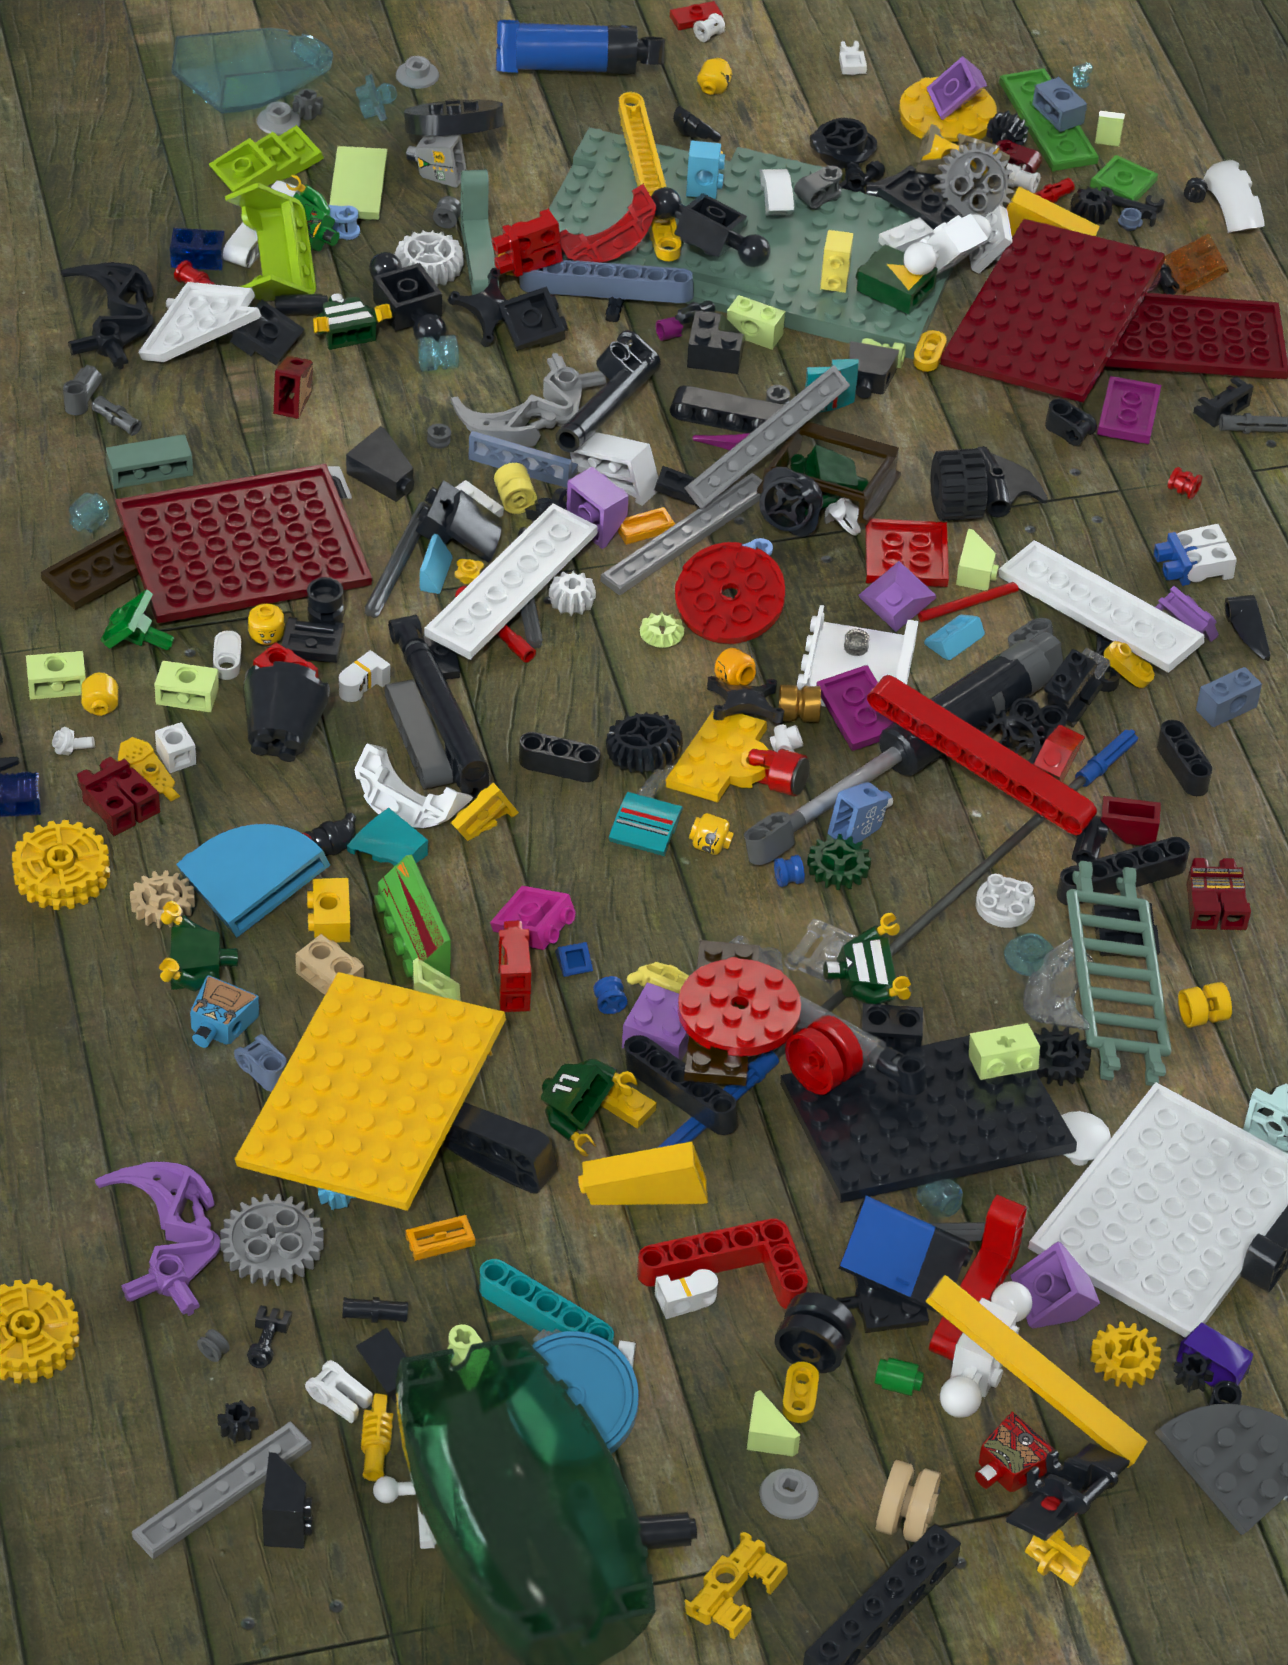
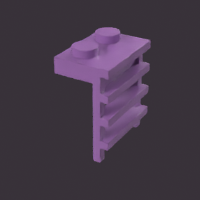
[1155,586,1219,642]

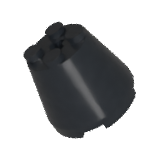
[243,661,330,762]

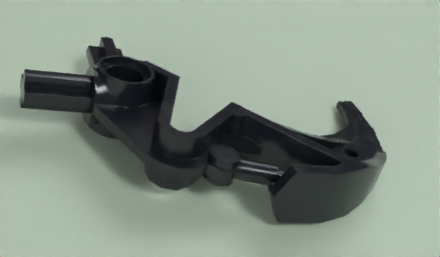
[60,262,154,369]

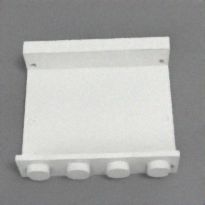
[797,605,918,707]

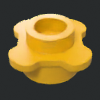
[454,559,484,584]

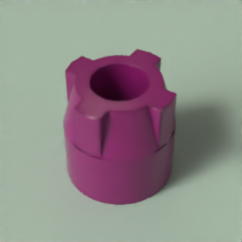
[656,317,683,341]

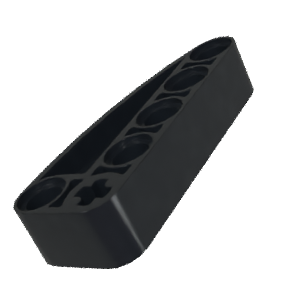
[442,1102,558,1194]

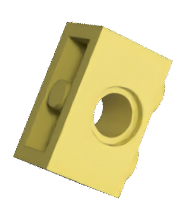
[820,230,854,293]

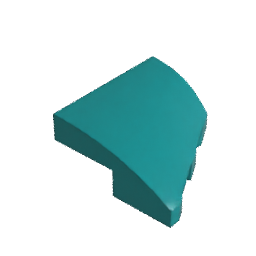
[347,808,428,867]

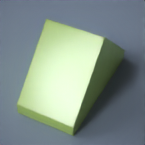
[1095,111,1124,146]
[413,958,461,1001]
[747,1390,800,1456]

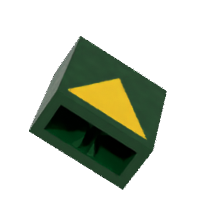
[856,244,938,315]

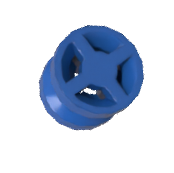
[774,855,805,887]
[593,976,627,1014]

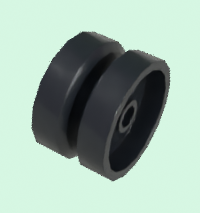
[774,1292,856,1373]

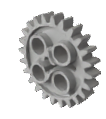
[934,143,1014,217]
[220,1194,324,1286]

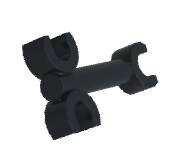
[1101,187,1164,227]

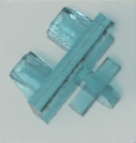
[355,74,397,121]

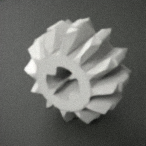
[549,570,596,616]

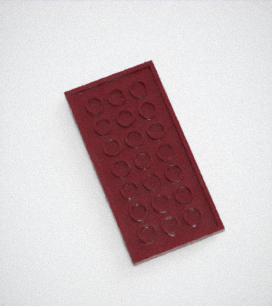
[1105,293,1288,379]

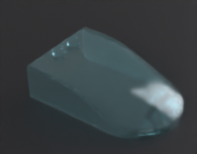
[171,28,333,114]

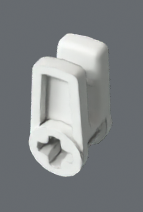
[305,1360,373,1423]

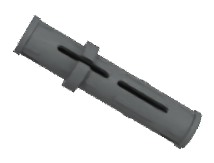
[1219,413,1288,434]

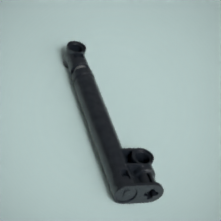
[388,614,489,805]

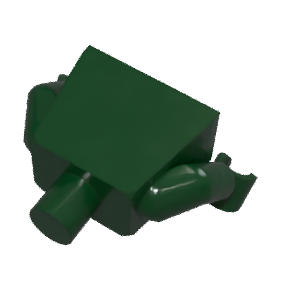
[790,445,868,516]

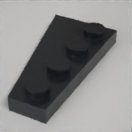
[877,165,964,230]

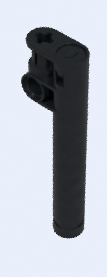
[556,330,661,452]

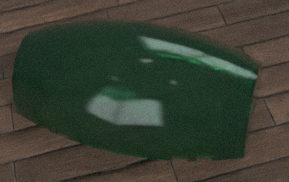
[395,1335,656,1665]

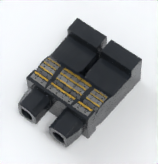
[1044,649,1103,728]

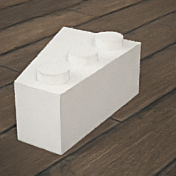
[570,432,658,506]

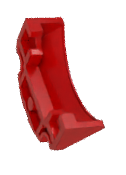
[560,184,656,262]

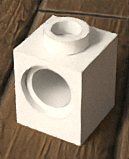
[155,722,196,773]

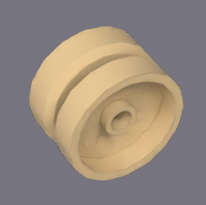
[876,1460,941,1543]

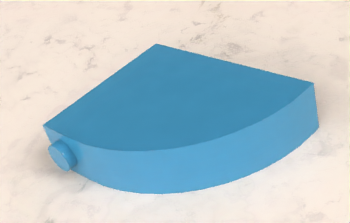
[176,824,330,938]

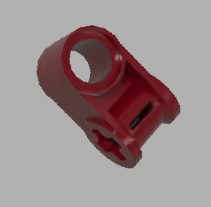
[996,140,1042,174]

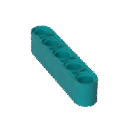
[480,1259,614,1344]

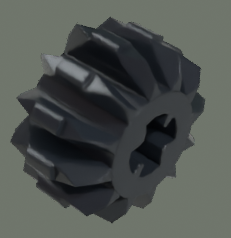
[986,110,1029,151]
[1070,186,1112,225]

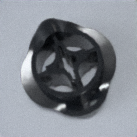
[809,118,877,168]
[759,467,823,536]

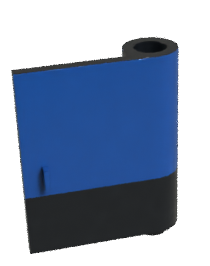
[838,1195,973,1314]

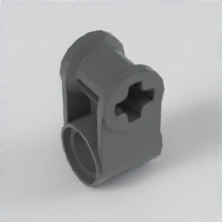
[794,166,842,209]

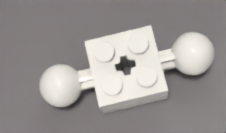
[903,214,991,275]
[940,1281,1032,1418]

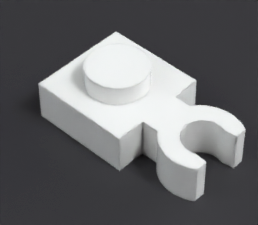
[839,41,867,75]

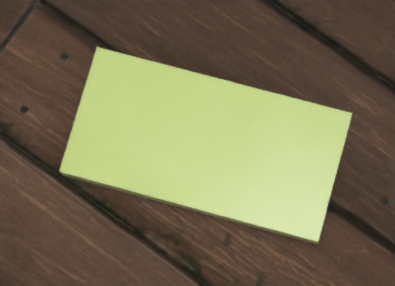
[329,146,387,220]

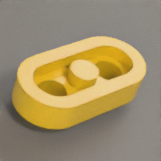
[913,330,947,372]
[1104,641,1154,688]
[782,1362,819,1423]

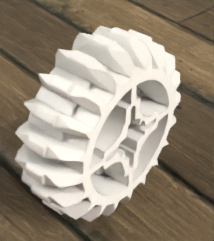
[395,230,464,286]

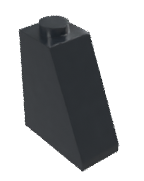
[346,426,414,502]

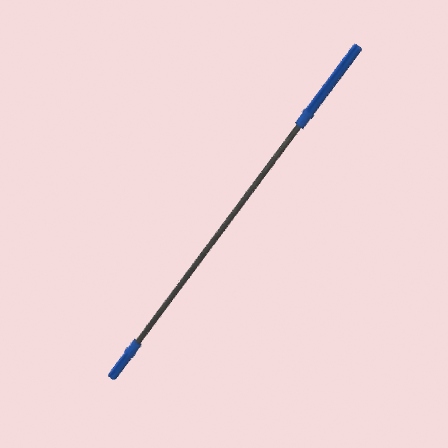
[657,729,1138,1148]

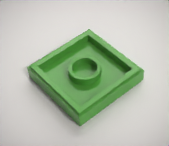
[1090,155,1158,201]

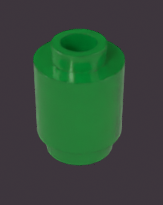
[875,1357,924,1396]

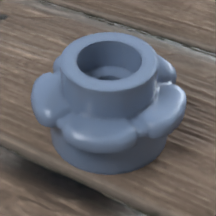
[1118,208,1143,231]

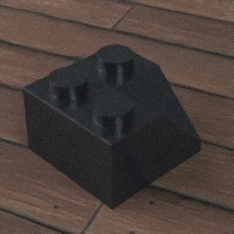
[687,310,745,374]

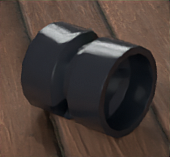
[307,577,344,625]

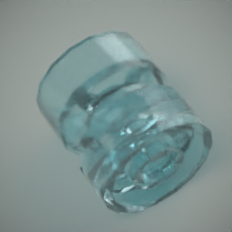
[418,335,459,372]

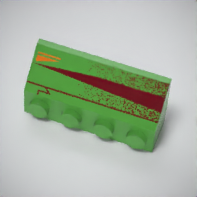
[374,854,451,980]

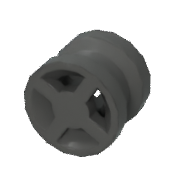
[433,196,460,229]

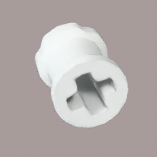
[693,13,725,42]

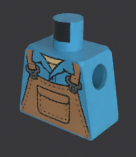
[190,975,259,1048]

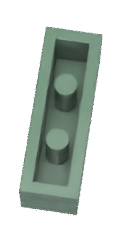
[106,434,193,489]

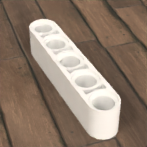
[223,180,300,268]

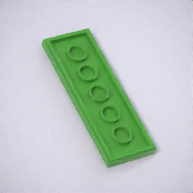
[999,68,1099,171]

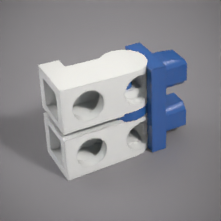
[1154,524,1237,586]

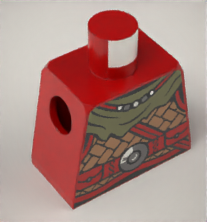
[975,1412,1054,1492]

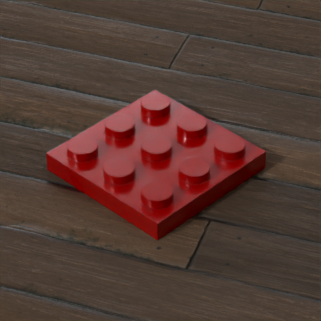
[865,518,949,587]

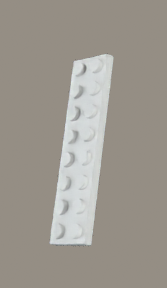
[424,504,598,659]
[999,540,1204,673]

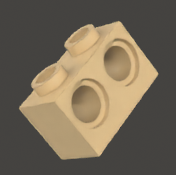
[295,934,364,994]

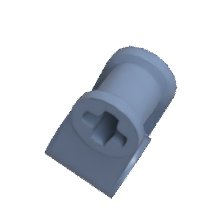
[234,1034,287,1092]

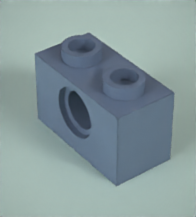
[1032,77,1087,132]
[1196,667,1262,727]

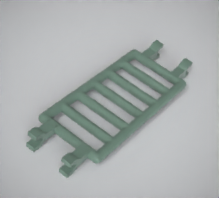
[1066,861,1172,1086]

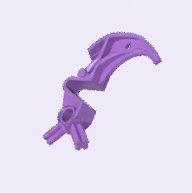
[95,1162,220,1316]

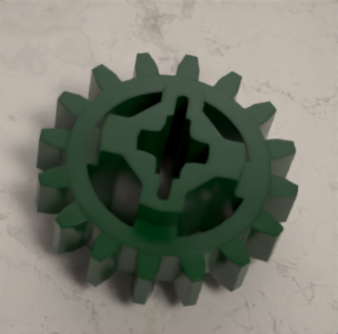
[807,834,871,890]

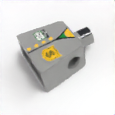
[406,134,467,188]

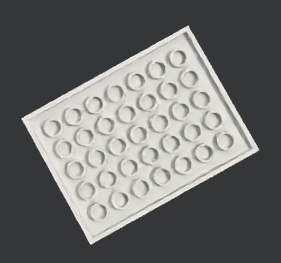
[1028,1082,1288,1338]

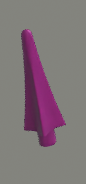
[692,433,750,450]

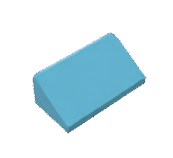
[420,534,453,594]
[924,614,985,660]

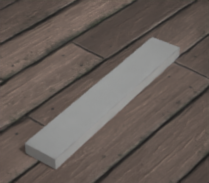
[132,1421,311,1559]

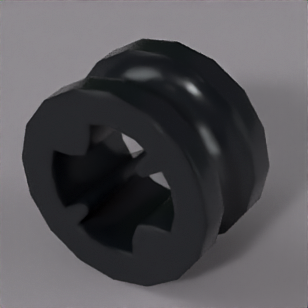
[1184,177,1208,203]

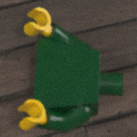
[159,901,238,992]

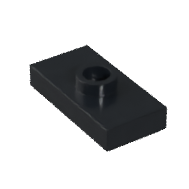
[654,466,699,507]
[423,635,460,680]

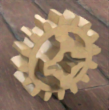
[130,870,195,928]

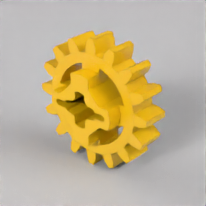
[1090,1321,1161,1388]

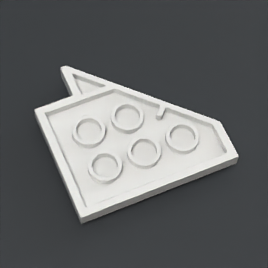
[138,282,262,362]

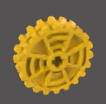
[12,820,110,910]
[0,1279,80,1384]

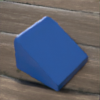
[555,942,593,977]

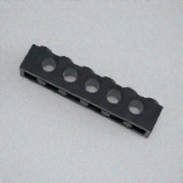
[803,1524,961,1665]

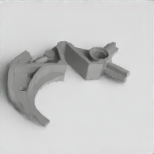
[451,353,606,447]

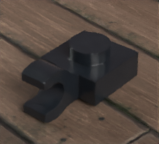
[525,488,567,520]

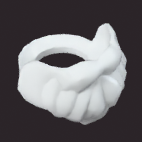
[824,498,861,536]

